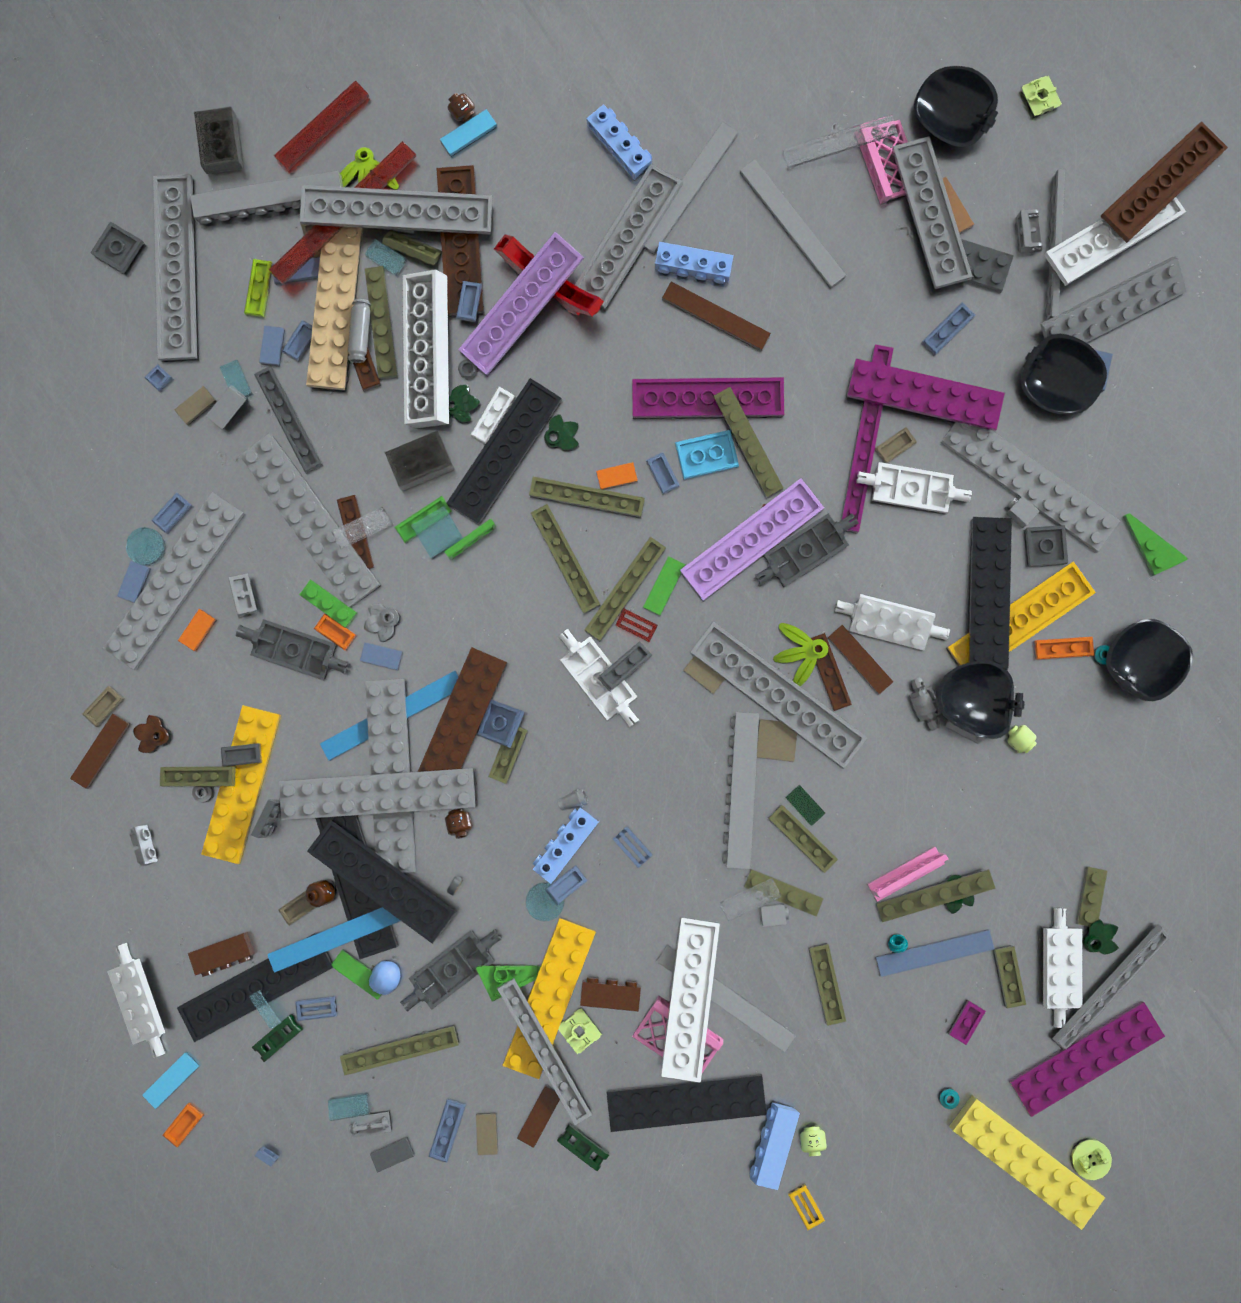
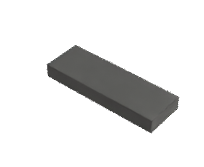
[598,641,652,692]

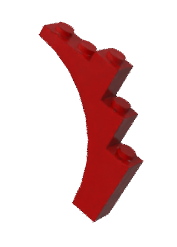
[494,234,604,317]

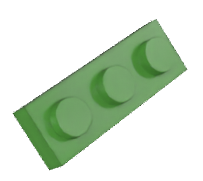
[299,579,357,628]

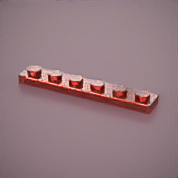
[274,80,369,171]

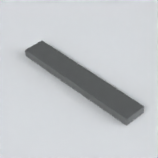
[254,365,323,474]

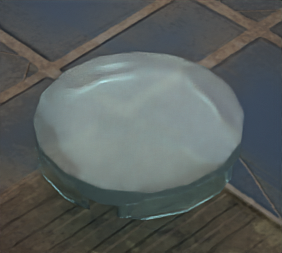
[126,527,165,565]
[526,882,564,921]

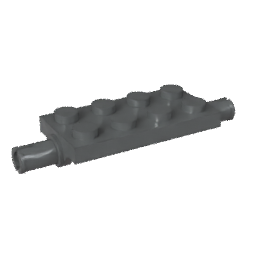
[755,513,859,587]
[236,619,349,680]
[400,929,501,1012]

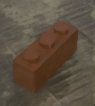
[188,932,255,977]
[580,977,641,1012]

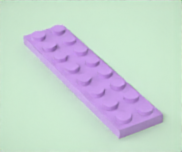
[458,232,584,375]
[680,478,824,601]

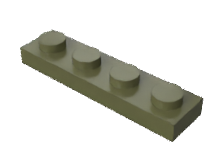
[160,766,236,787]
[768,805,838,873]
[744,869,824,917]
[809,944,846,1026]

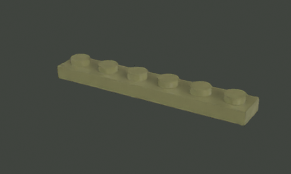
[365,266,398,380]
[713,387,783,497]
[529,476,645,517]
[531,504,600,614]
[585,537,666,641]
[876,869,996,923]
[340,1025,459,1076]

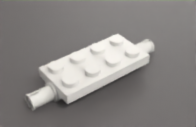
[856,462,972,514]
[835,594,950,651]
[558,629,639,727]
[1043,908,1082,1028]
[107,943,165,1058]

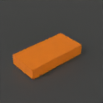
[596,462,638,490]
[178,609,216,651]
[314,613,357,651]
[163,1103,204,1147]

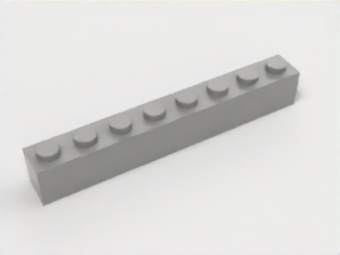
[190,171,343,224]
[723,712,759,869]

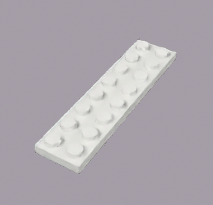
[1044,197,1186,286]
[660,918,720,1083]

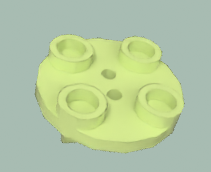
[1071,1139,1112,1180]

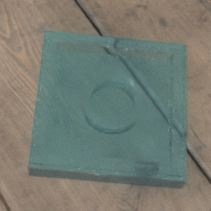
[411,506,463,558]

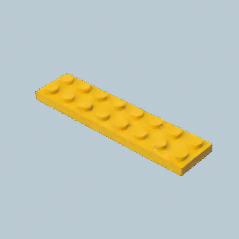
[947,561,1096,666]
[201,705,281,864]
[502,918,596,1079]

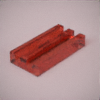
[615,609,658,642]

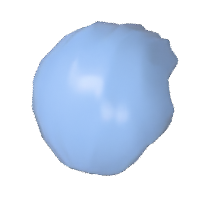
[369,961,401,995]

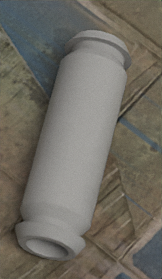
[347,299,371,363]

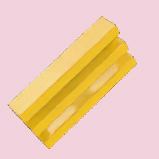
[788,1184,825,1230]

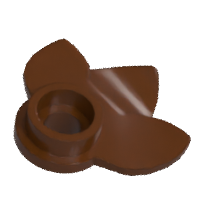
[133,715,169,753]

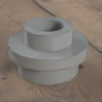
[192,787,212,802]

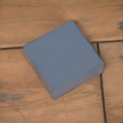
[144,364,173,392]
[255,1146,278,1166]

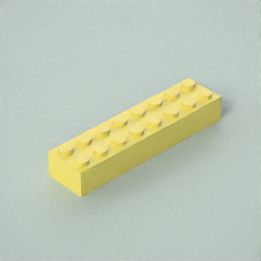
[949,1095,1105,1230]

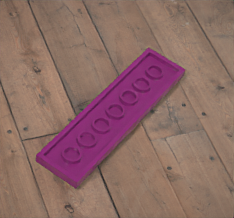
[847,359,1005,431]
[632,377,784,418]
[1009,1002,1165,1117]

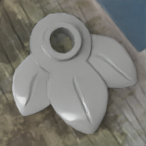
[364,604,399,642]

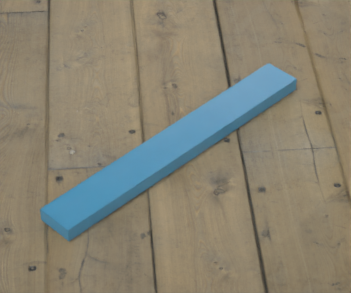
[320,671,459,761]
[267,907,401,973]

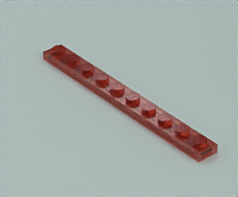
[269,141,416,285]

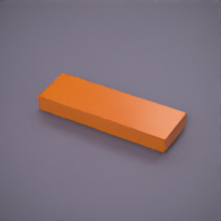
[1034,637,1094,660]

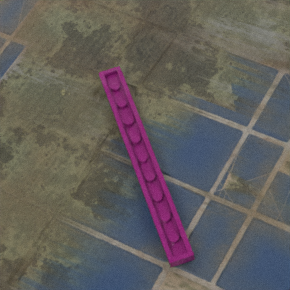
[841,344,894,533]

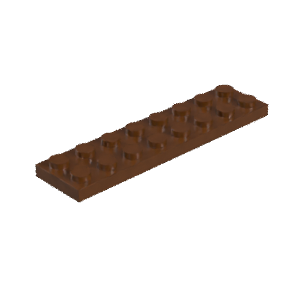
[1100,121,1228,243]
[436,165,484,316]
[418,647,507,772]

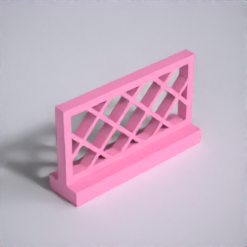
[856,120,908,204]
[867,847,948,902]
[632,996,724,1073]

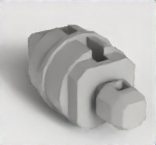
[910,678,942,731]

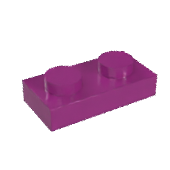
[948,1000,986,1045]

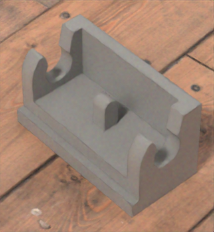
[1017,209,1043,253]
[206,385,246,429]
[229,573,257,618]

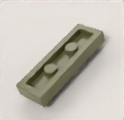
[382,230,442,265]
[488,727,528,784]
[1076,866,1107,927]
[994,946,1026,1008]

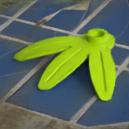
[340,147,399,190]
[773,623,828,686]

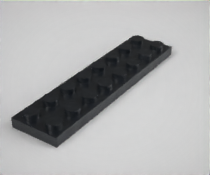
[447,378,562,525]
[969,517,1012,670]
[315,815,398,959]
[307,820,456,944]
[177,933,333,1042]
[606,1074,767,1132]

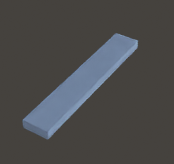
[875,930,994,977]

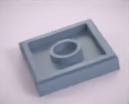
[477,700,524,748]

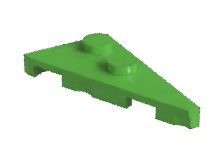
[1123,513,1188,576]
[476,965,541,1002]

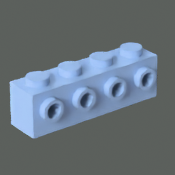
[586,104,652,181]
[655,242,734,284]
[533,808,599,884]
[750,1102,800,1190]

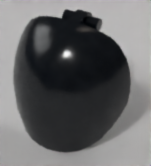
[914,66,998,147]
[1021,333,1107,415]
[1106,619,1193,701]
[937,660,1025,739]

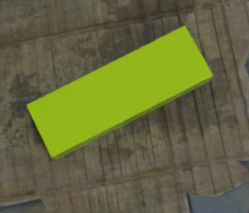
[244,259,273,318]

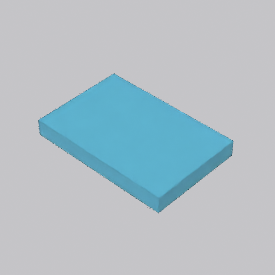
[675,430,739,480]

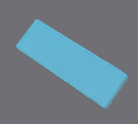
[440,109,497,156]
[142,1053,199,1109]

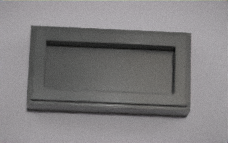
[221,743,262,767]
[370,1137,414,1173]

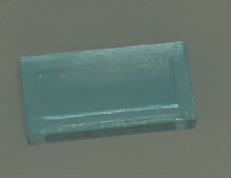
[365,239,407,276]
[220,360,253,397]
[250,990,281,1029]
[328,1094,370,1121]

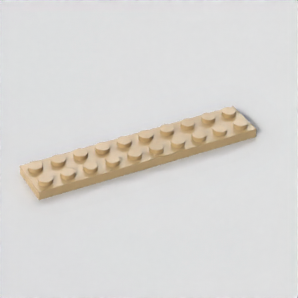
[306,226,362,390]

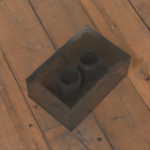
[194,107,243,174]
[385,430,454,491]

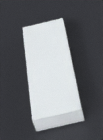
[470,387,516,444]

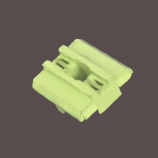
[1021,76,1062,116]
[558,1008,602,1054]

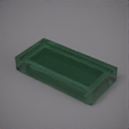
[785,784,825,826]

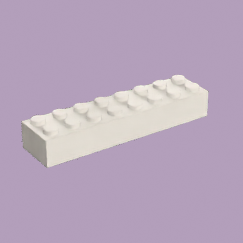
[403,270,449,428]

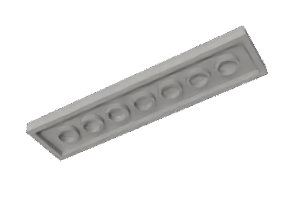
[892,137,973,289]
[575,164,683,309]
[1040,256,1187,343]

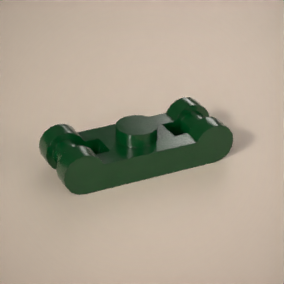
[252,1014,303,1062]
[557,1124,609,1171]

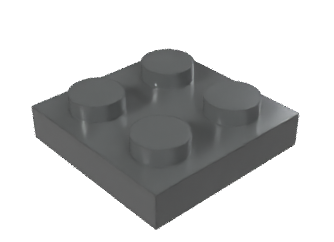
[90,221,144,273]
[1025,525,1068,566]
[251,799,281,838]

